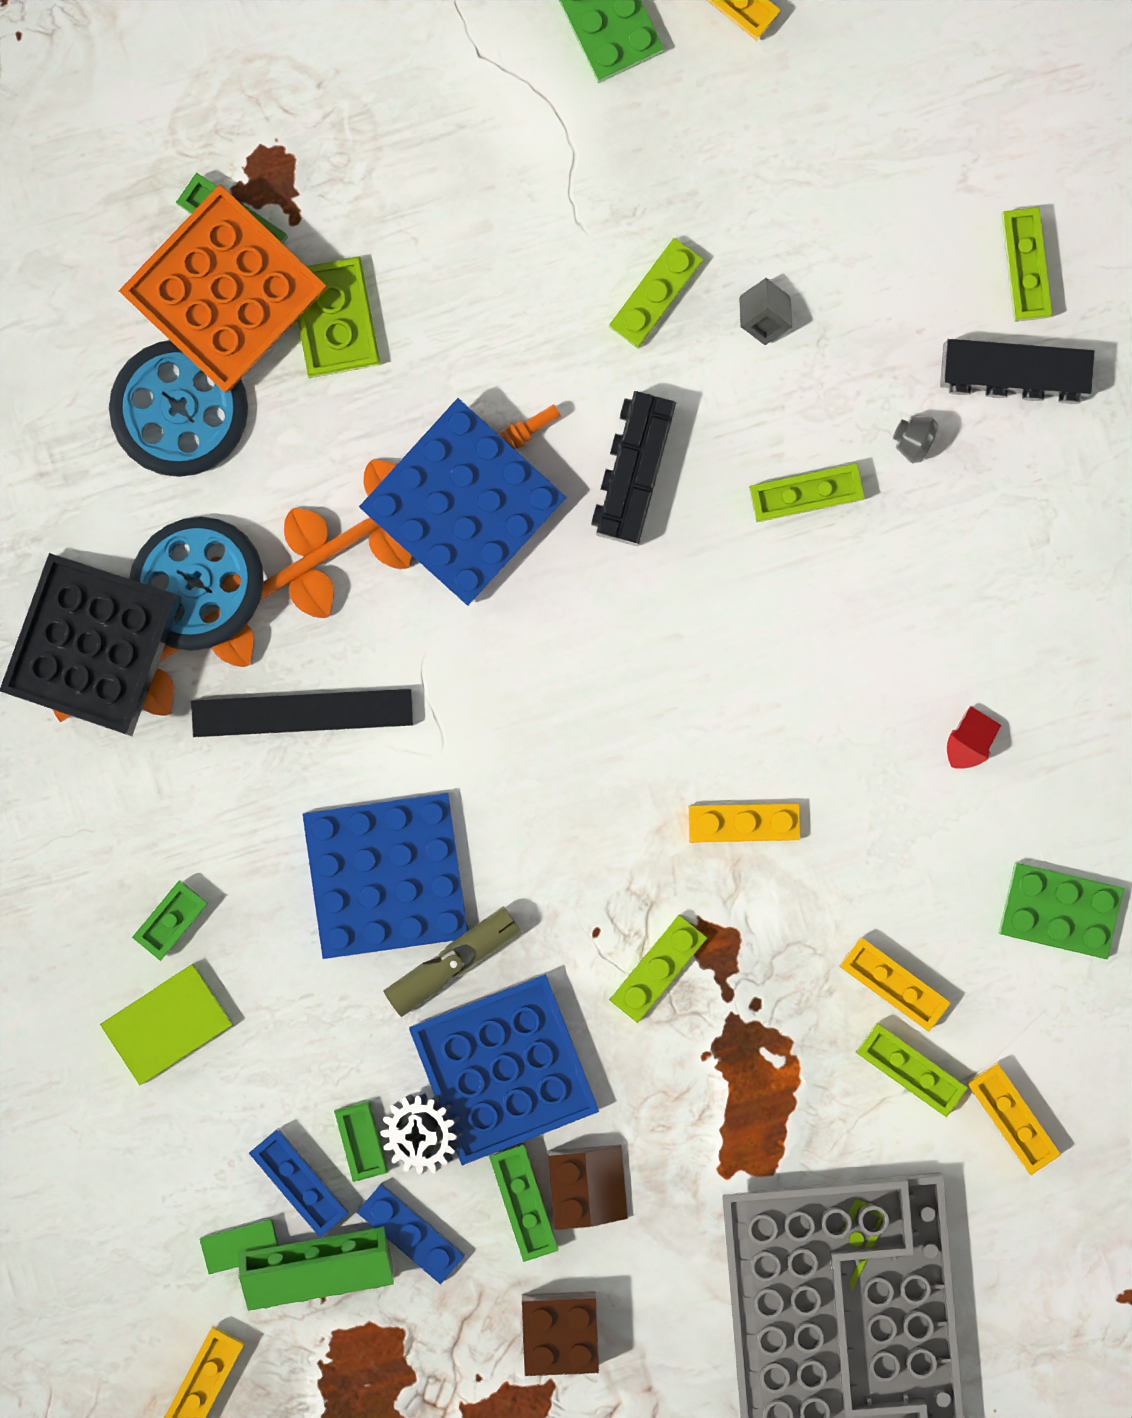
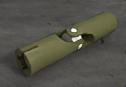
[383,906,522,1017]

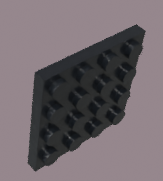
[0,553,182,737]

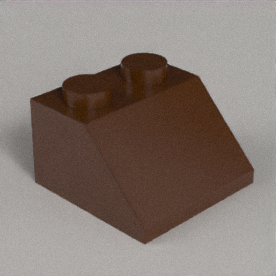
[548,1145,628,1230]

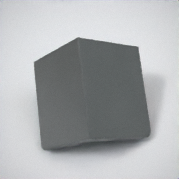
[739,278,792,345]

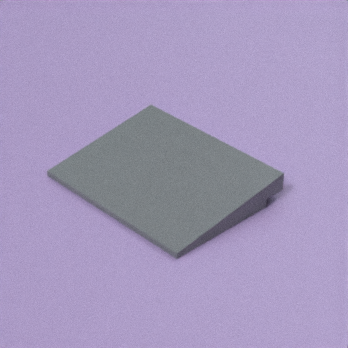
[722,1172,964,1418]

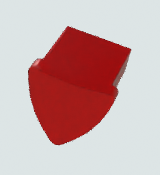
[947,706,1001,769]

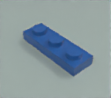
[249,1128,349,1238]
[357,1183,465,1285]

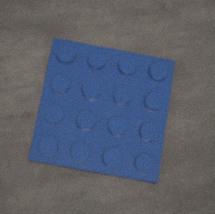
[359,398,567,606]
[302,793,468,959]
[409,973,599,1165]

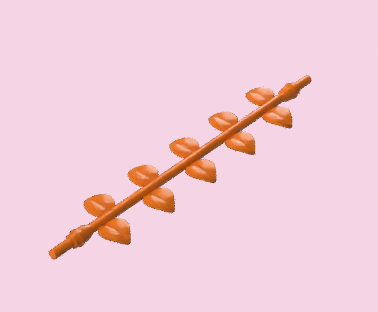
[53,404,561,723]

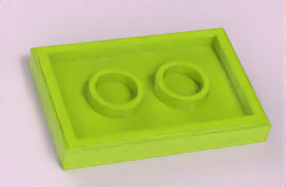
[297,256,381,379]
[100,963,233,1086]

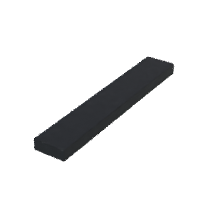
[191,689,413,737]

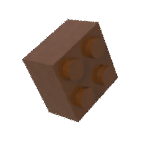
[522,1291,599,1376]

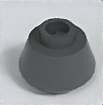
[892,415,938,464]

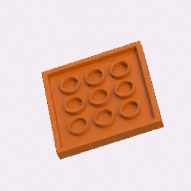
[119,184,328,394]

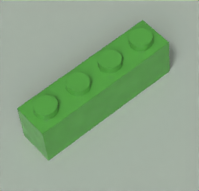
[239,1227,394,1311]

